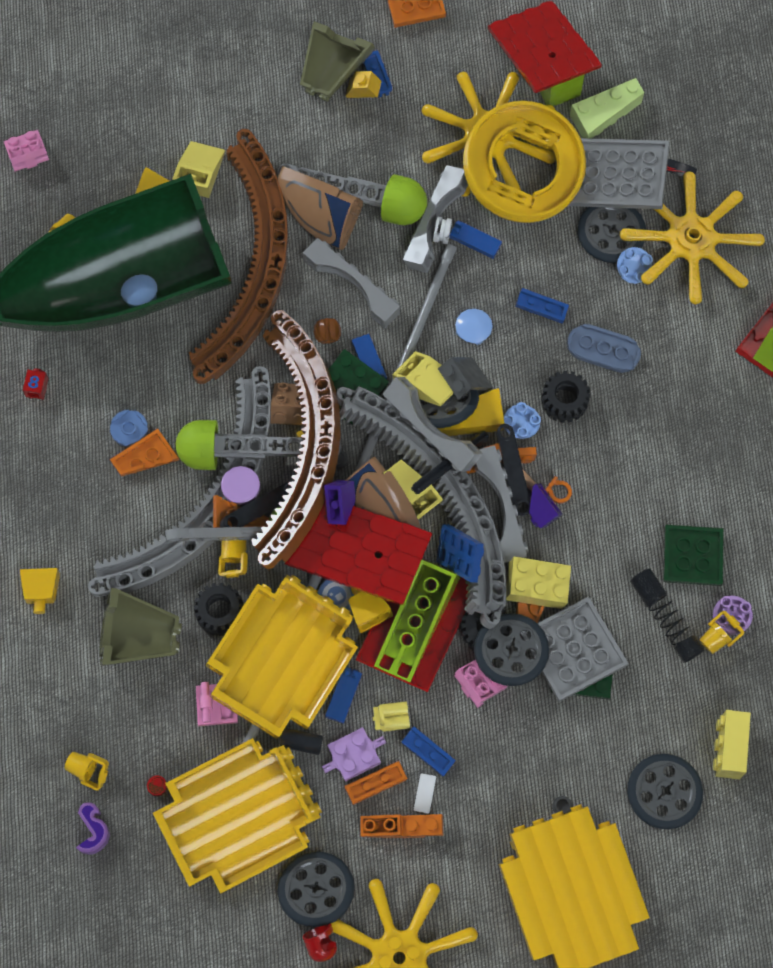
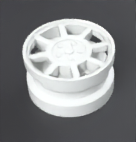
[433,216,452,244]

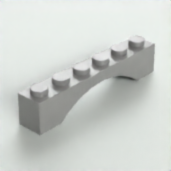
[403,165,468,273]
[303,238,400,329]
[383,377,483,472]
[474,445,529,564]

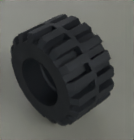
[541,371,591,423]
[194,583,244,636]

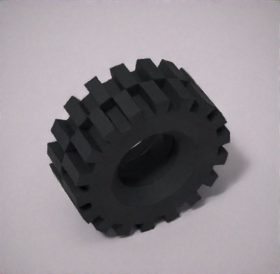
[461,609,510,650]

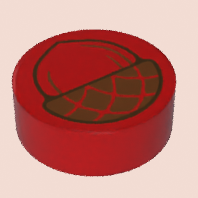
[147,775,167,797]

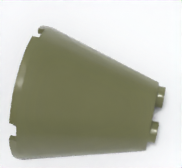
[300,21,375,102]
[99,588,182,666]

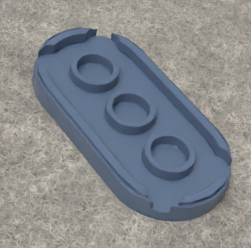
[567,324,641,373]

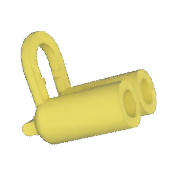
[373,701,410,732]

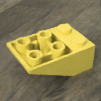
[172,141,225,198]
[392,351,454,407]
[384,460,443,519]

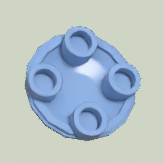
[617,247,653,284]
[121,274,157,308]
[455,309,492,345]
[504,402,541,439]

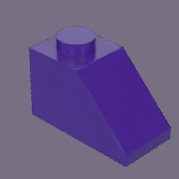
[324,480,356,525]
[529,484,563,529]

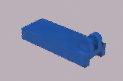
[363,50,392,98]
[449,220,502,259]
[515,288,569,324]
[352,334,387,379]
[325,667,362,724]
[400,726,456,777]

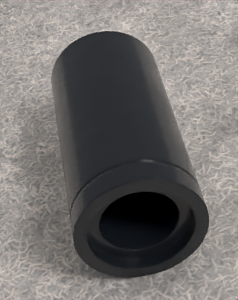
[280,728,323,755]

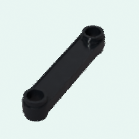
[496,424,530,516]
[220,481,294,528]

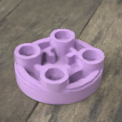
[221,466,260,506]
[713,596,753,635]

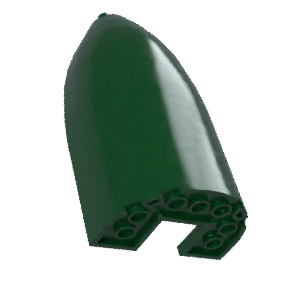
[0,174,232,332]

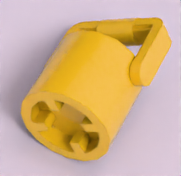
[218,540,248,578]

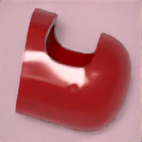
[302,923,337,962]

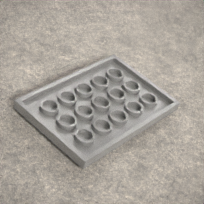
[556,138,670,209]

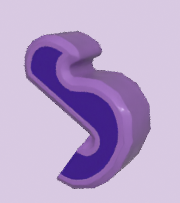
[76,802,110,855]

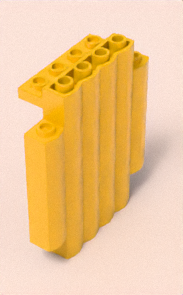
[205,575,358,739]
[153,738,322,894]
[498,804,650,968]

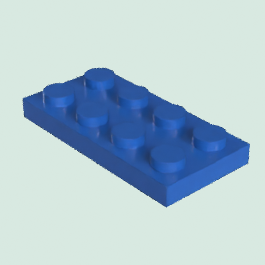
[436,524,484,583]

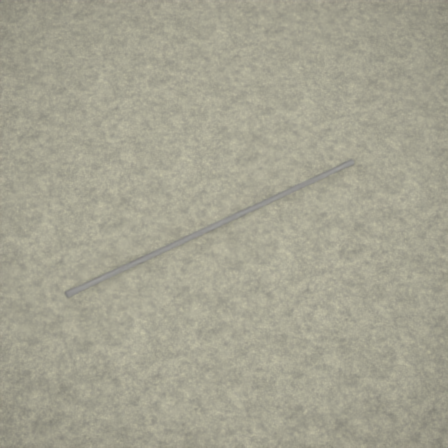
[242,244,457,743]

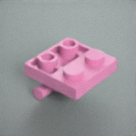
[3,130,49,172]
[454,660,508,708]
[196,682,238,726]

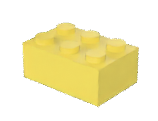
[506,556,571,609]
[713,710,751,780]

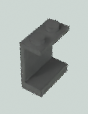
[438,357,493,399]

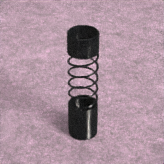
[630,568,704,663]

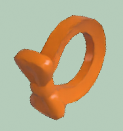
[545,476,572,504]

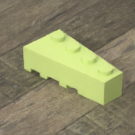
[570,78,644,139]

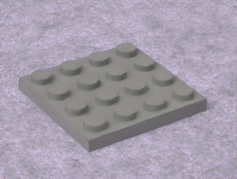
[520,597,629,702]

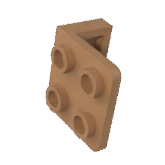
[271,382,304,425]

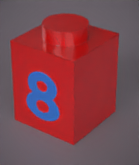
[23,368,49,400]

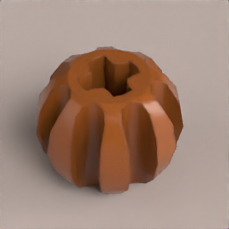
[314,318,341,344]

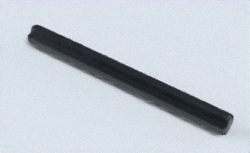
[411,431,489,494]

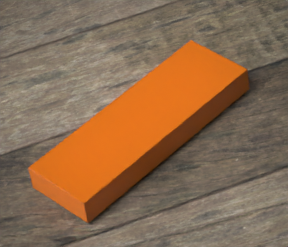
[344,761,407,805]

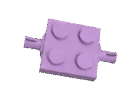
[322,727,386,782]

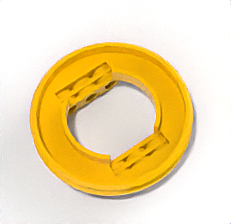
[463,101,586,223]

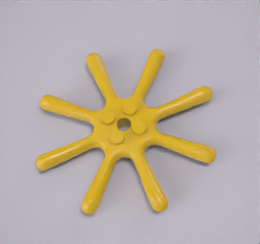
[421,71,556,197]
[620,171,765,305]
[331,879,478,968]

